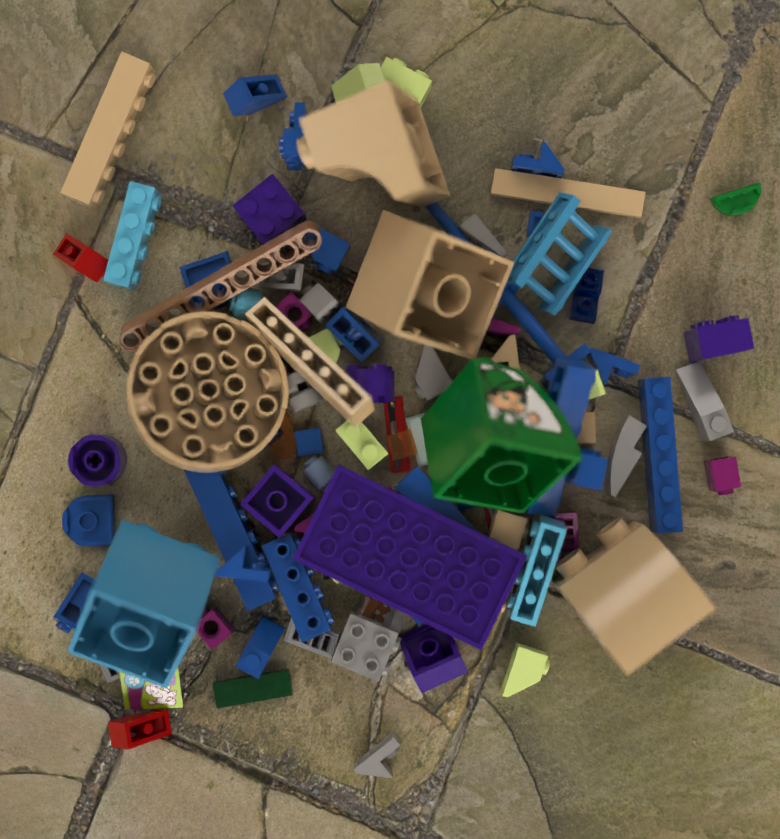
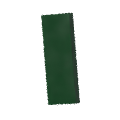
[213,668,293,709]

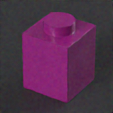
[704,456,741,495]

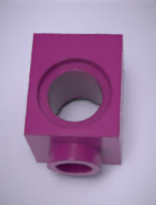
[275,292,314,333]
[196,607,235,650]

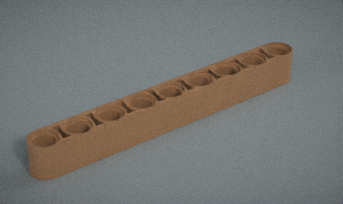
[119,221,322,352]

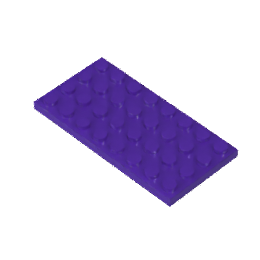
[293,464,527,651]

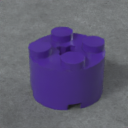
[344,364,395,403]
[68,435,127,487]

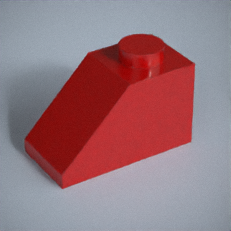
[53,233,108,283]
[108,709,172,750]

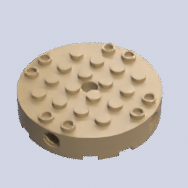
[126,312,289,473]

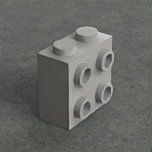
[331,610,401,682]

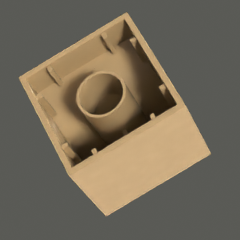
[297,80,451,207]

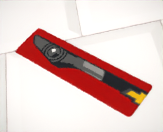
[383,397,411,473]

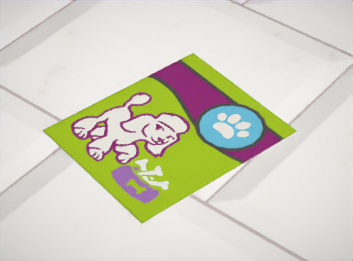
[119,668,183,710]

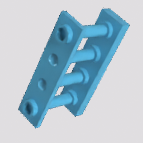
[507,192,613,316]

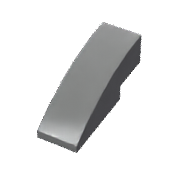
[606,415,647,497]

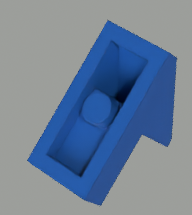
[510,140,564,178]
[586,348,640,386]
[215,545,271,582]

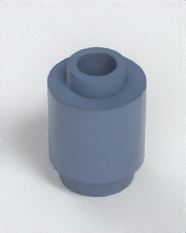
[303,455,335,493]

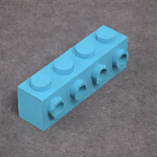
[103,181,162,291]
[506,515,567,627]

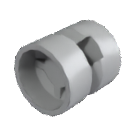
[287,372,324,413]

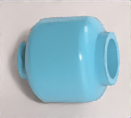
[228,288,263,321]

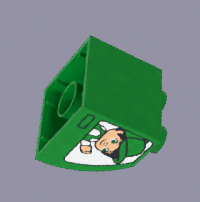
[421,358,583,514]

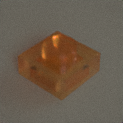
[386,429,418,461]

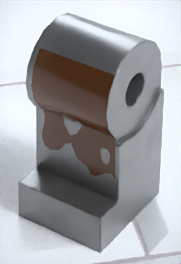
[355,593,406,633]

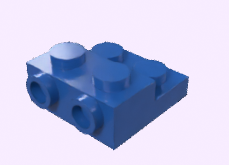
[279,102,308,171]
[53,572,95,634]

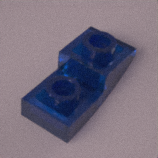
[569,268,604,324]

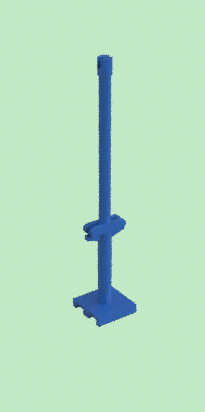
[425,202,592,389]

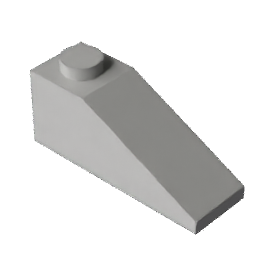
[675,361,734,441]

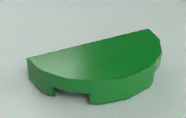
[710,182,761,216]

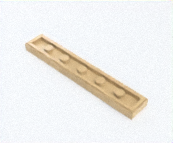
[490,168,645,218]

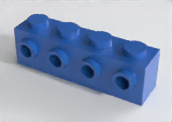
[262,533,335,642]

